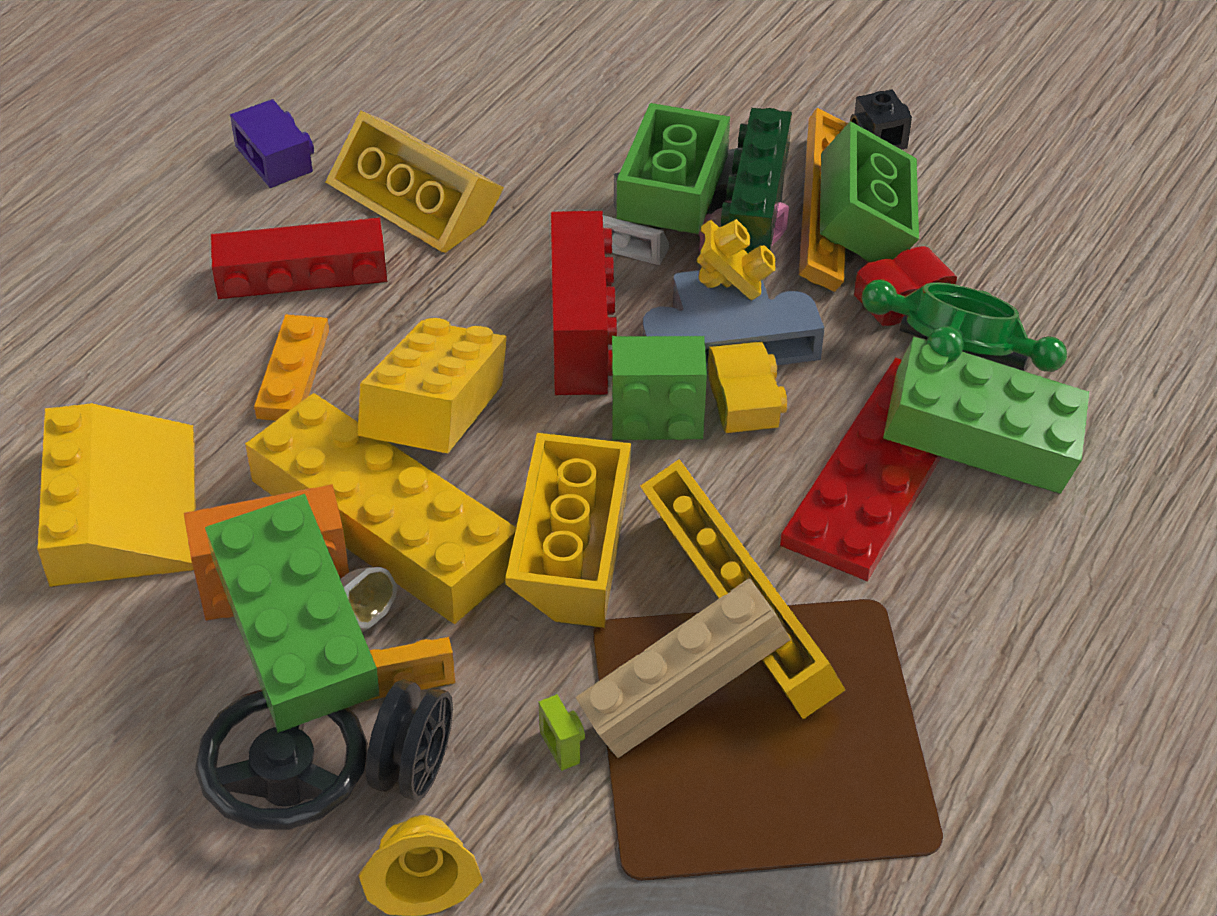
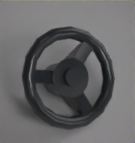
[195,689,368,830]

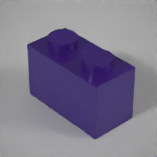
[230,99,314,188]

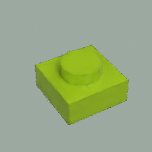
[538,694,585,771]

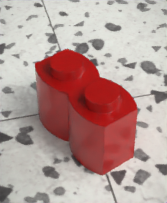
[854,246,957,326]

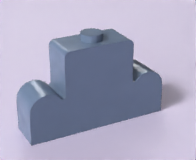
[643,270,824,374]

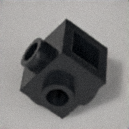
[850,89,912,150]

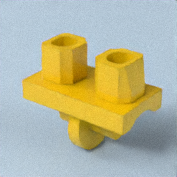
[697,219,775,301]

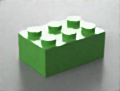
[617,103,730,234]
[820,121,919,262]

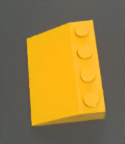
[37,403,196,587]

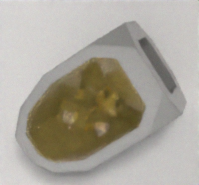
[340,567,397,633]

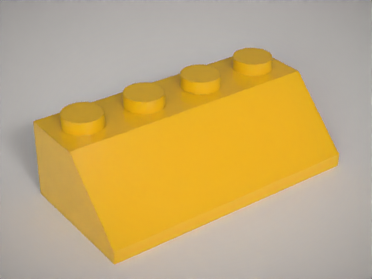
[325,110,504,253]
[505,433,631,628]

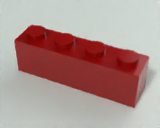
[211,217,388,299]

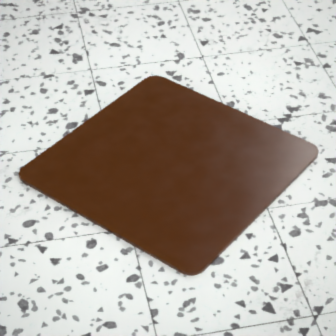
[593,599,943,881]

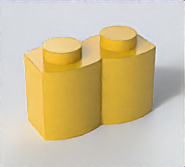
[707,341,787,433]

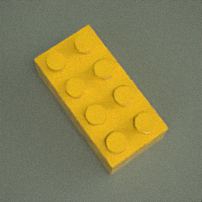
[357,318,507,454]

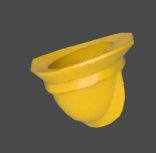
[358,815,483,916]

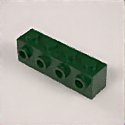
[721,107,792,253]

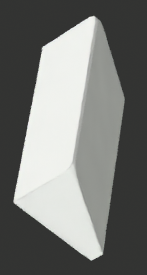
[584,210,669,265]

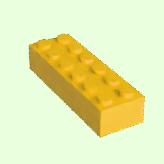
[245,393,516,625]

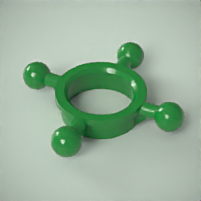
[862,280,1067,372]

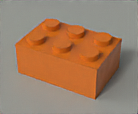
[184,484,352,621]

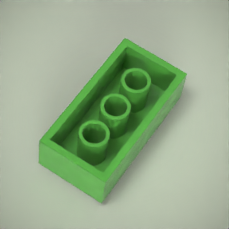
[883,336,1089,494]
[205,494,380,733]

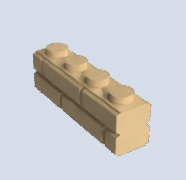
[576,578,791,758]

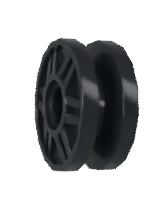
[365,679,453,801]

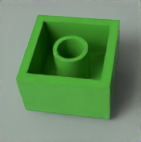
[612,336,707,440]

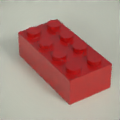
[551,211,617,396]

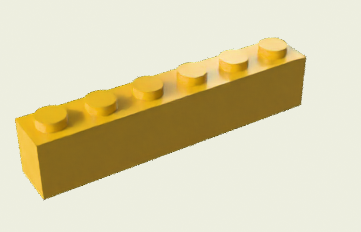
[640,459,845,719]

